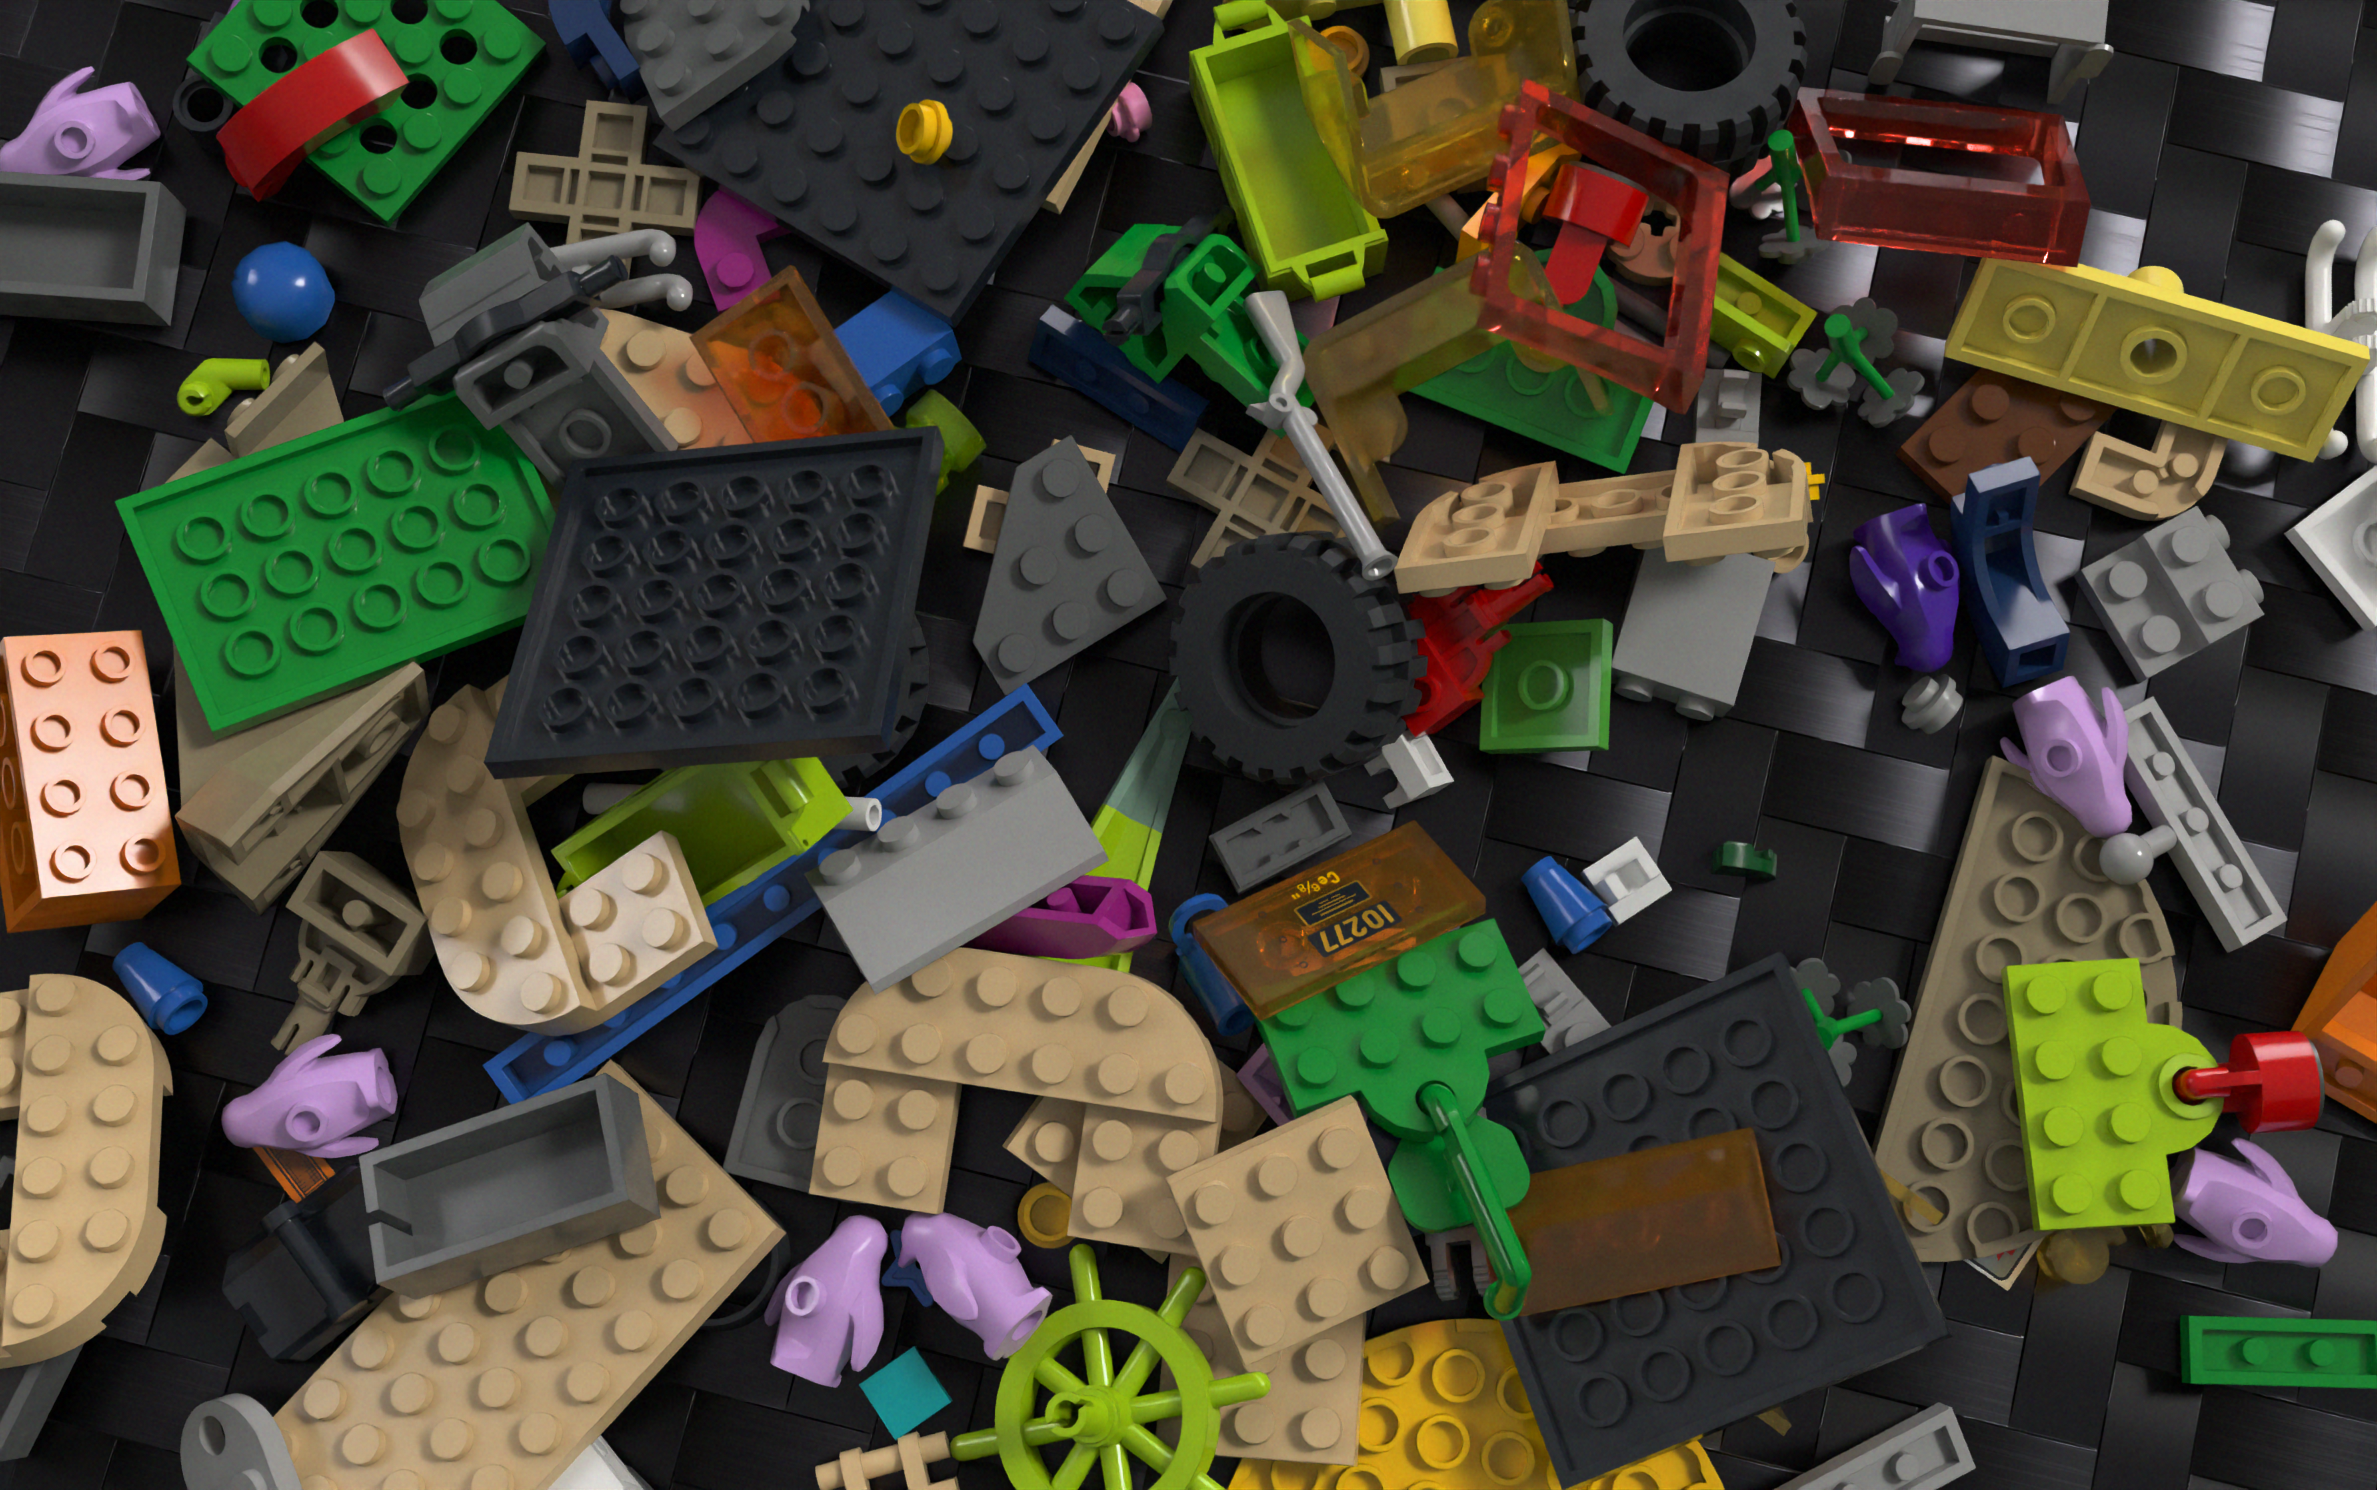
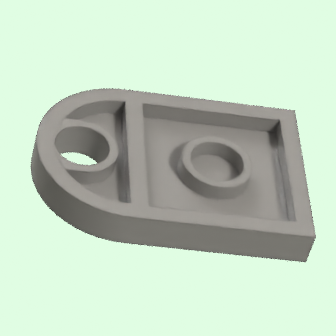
[180,1393,303,1490]

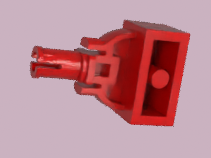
[1401,560,1554,737]

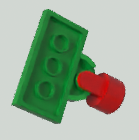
[1391,161,1672,475]

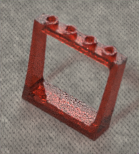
[1468,77,1730,415]
[1788,87,2091,268]

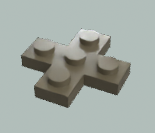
[509,100,704,280]
[1166,423,1347,573]

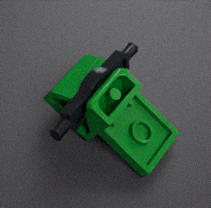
[1064,205,1340,439]

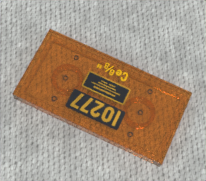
[1193,820,1486,1021]

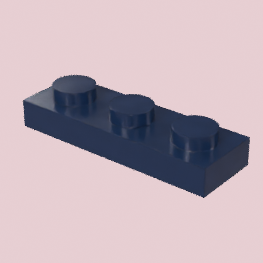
[1027,304,1211,454]

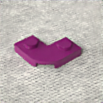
[694,190,791,320]

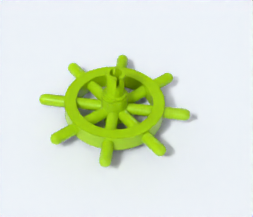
[950,1244,1271,1490]

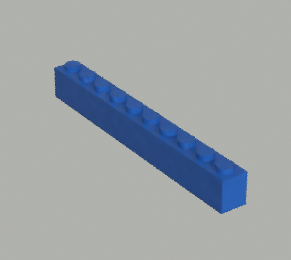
[482,683,1064,1105]

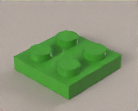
[1480,619,1613,754]

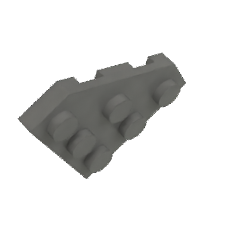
[971,435,1167,696]

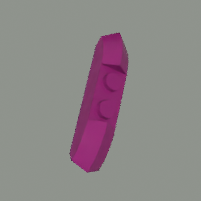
[960,875,1157,959]

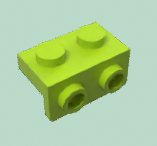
[1669,247,1818,379]

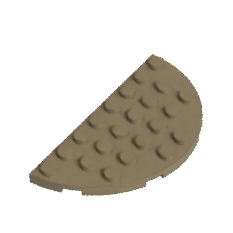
[1871,756,2183,1262]

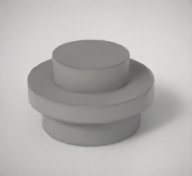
[1902,674,1963,734]

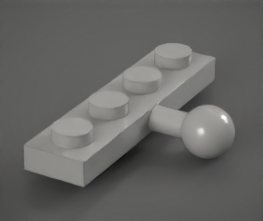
[2099,696,2288,953]
[1773,1402,1976,1490]

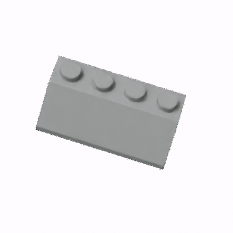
[804,744,1109,995]

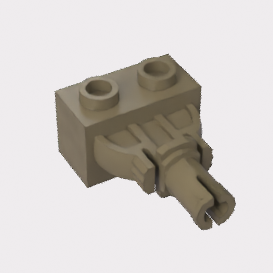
[271,851,436,1056]

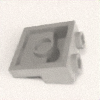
[2074,506,2264,683]

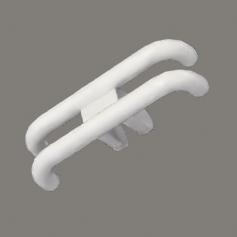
[2305,220,2377,464]

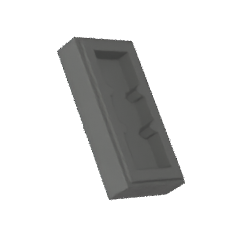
[1208,778,1352,896]

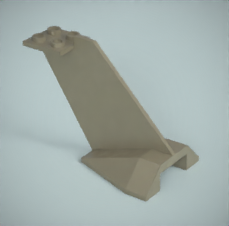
[165,342,430,916]

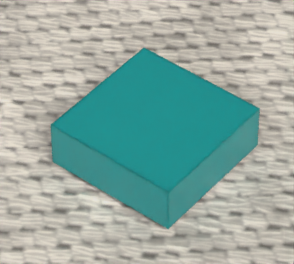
[859,1346,952,1441]

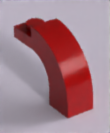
[216,28,409,202]

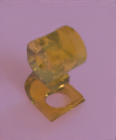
[2037,1224,2174,1285]

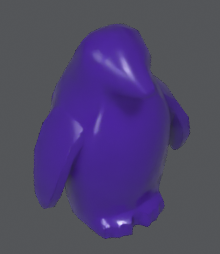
[1850,503,1961,673]

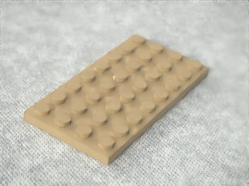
[273,1060,786,1490]

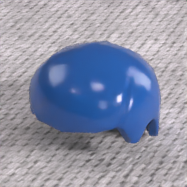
[231,241,335,344]

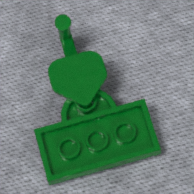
[1249,918,1546,1321]

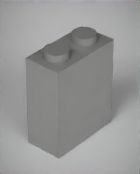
[1611,546,1776,721]

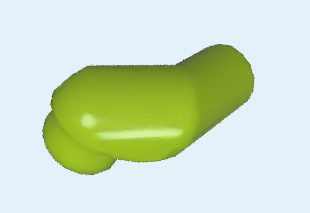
[177,358,270,417]

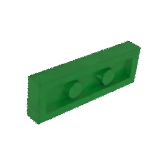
[2180,1315,2377,1389]

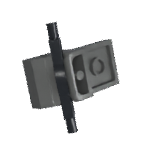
[383,222,679,496]

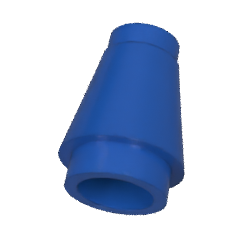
[1521,856,1613,954]
[112,942,208,1035]

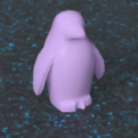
[0,66,161,180]
[2000,676,2132,839]
[221,1034,398,1158]
[2169,1138,2338,1267]
[898,1211,1053,1361]
[764,1215,889,1388]

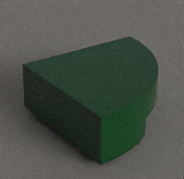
[1711,841,1777,880]

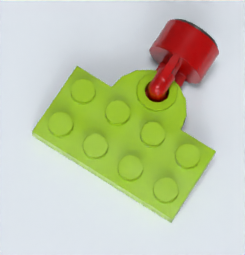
[2001,958,2325,1232]

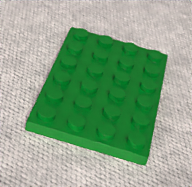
[115,390,556,740]

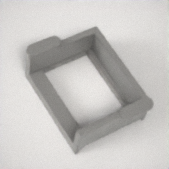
[1868,0,2114,105]

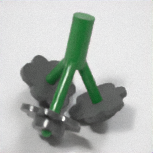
[1727,130,1857,264]
[1787,297,1924,428]
[1791,958,1911,1088]

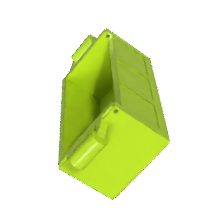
[1189,0,1389,303]
[551,757,854,909]

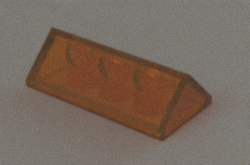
[689,265,895,443]
[1506,1127,1781,1317]

